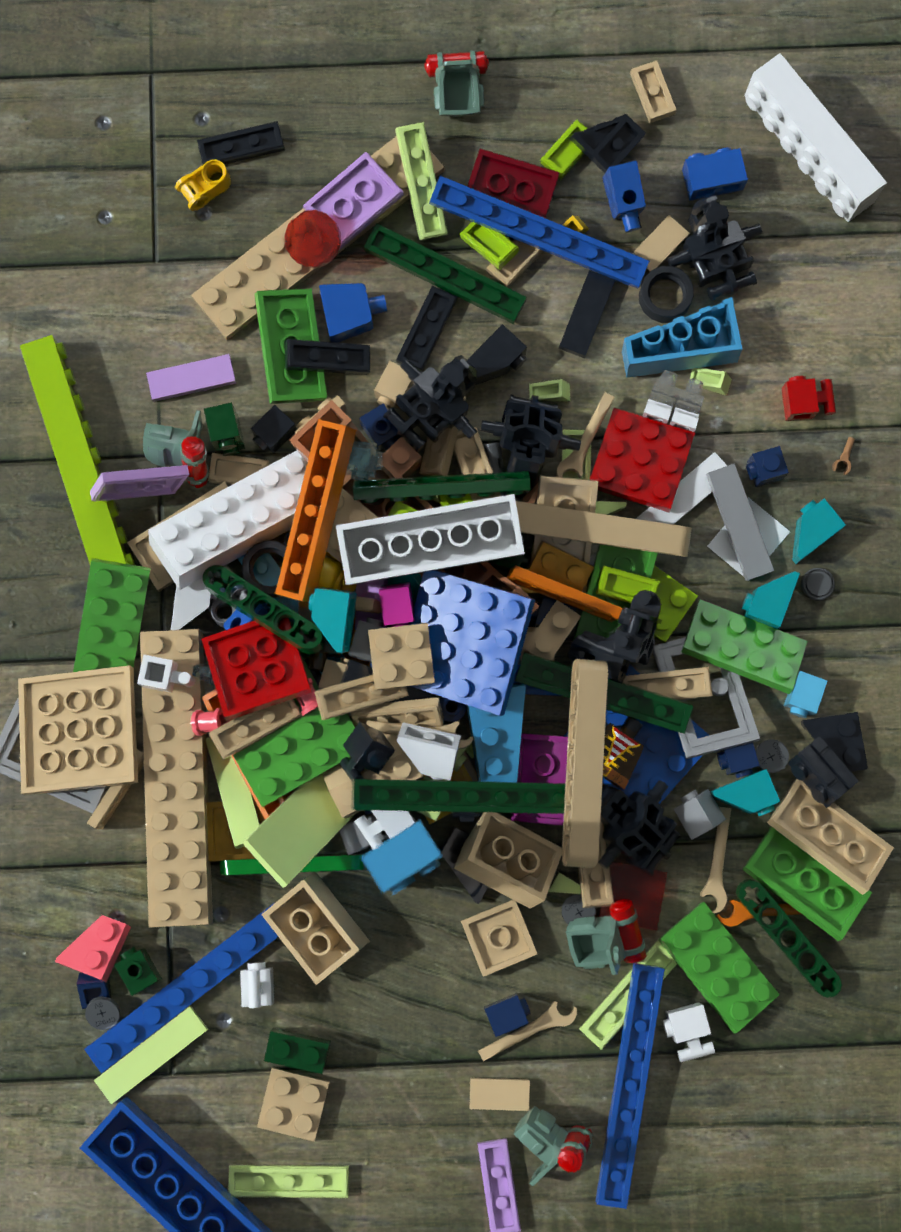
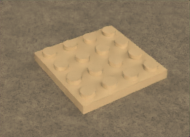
[18,665,138,795]

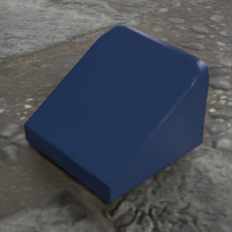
[76,972,112,1009]

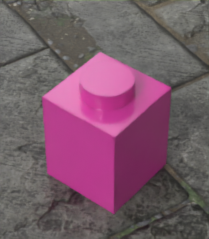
[379,582,414,627]

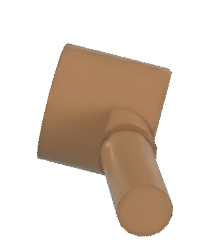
[832,437,855,475]

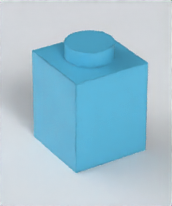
[784,671,827,718]

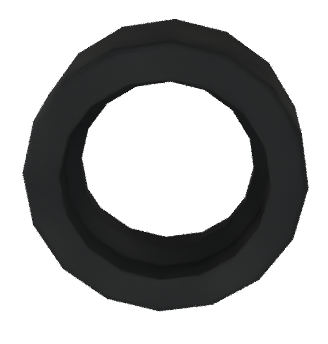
[639,266,694,323]
[242,540,287,598]

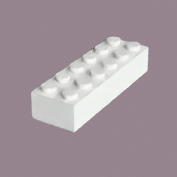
[744,53,887,222]
[148,451,307,590]
[336,494,525,585]

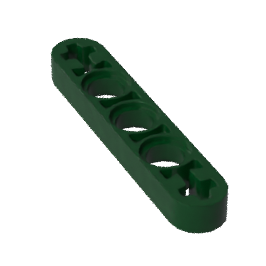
[202,565,325,654]
[736,879,842,998]

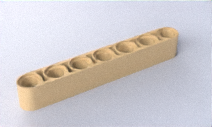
[516,501,692,557]
[562,659,608,868]

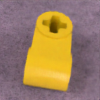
[175,160,231,211]

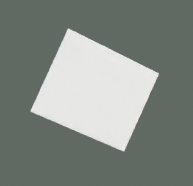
[707,497,790,581]

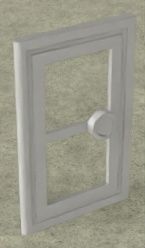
[653,637,760,759]
[0,698,108,813]

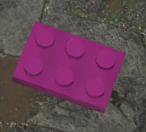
[511,733,568,826]

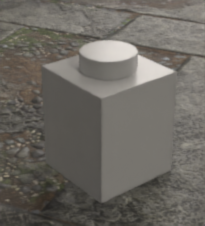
[674,789,726,840]

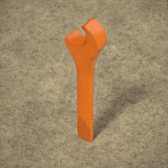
[716,900,801,927]

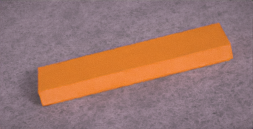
[507,565,623,622]

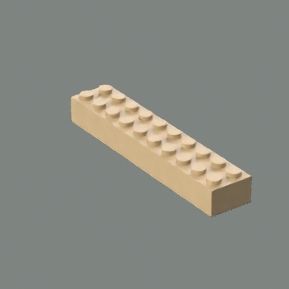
[140,629,213,928]

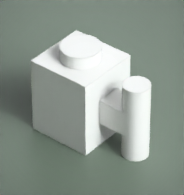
[137,654,195,693]
[354,810,416,849]
[240,962,274,1008]
[662,1002,715,1063]

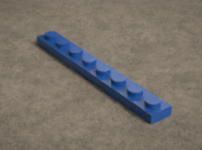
[429,176,649,289]
[84,903,278,1073]
[595,963,665,1209]

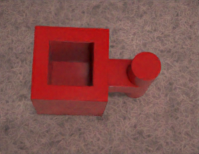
[781,375,836,421]

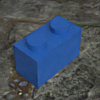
[682,147,748,201]

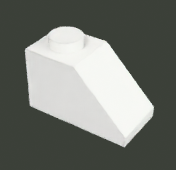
[171,577,217,630]
[397,722,461,781]

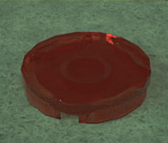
[285,210,341,268]

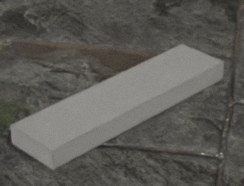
[706,463,774,581]

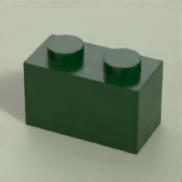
[204,402,246,456]
[264,1028,331,1074]

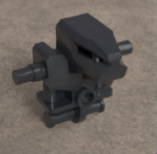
[667,195,762,301]
[383,355,477,452]
[480,394,581,499]
[568,590,662,682]
[598,780,681,876]

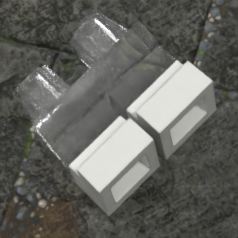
[642,370,704,432]

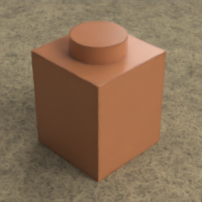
[382,437,422,478]

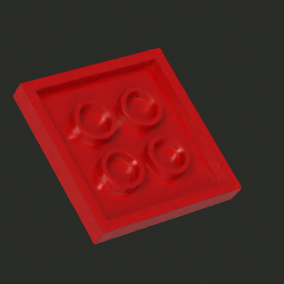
[590,408,695,513]
[202,618,312,721]

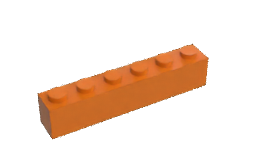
[275,419,357,602]

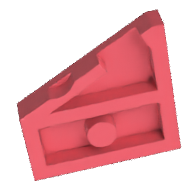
[55,915,131,982]

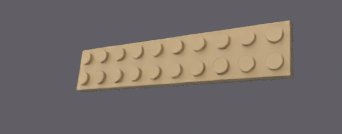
[191,136,444,340]

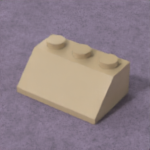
[322,734,424,819]
[454,812,562,908]
[261,872,370,985]

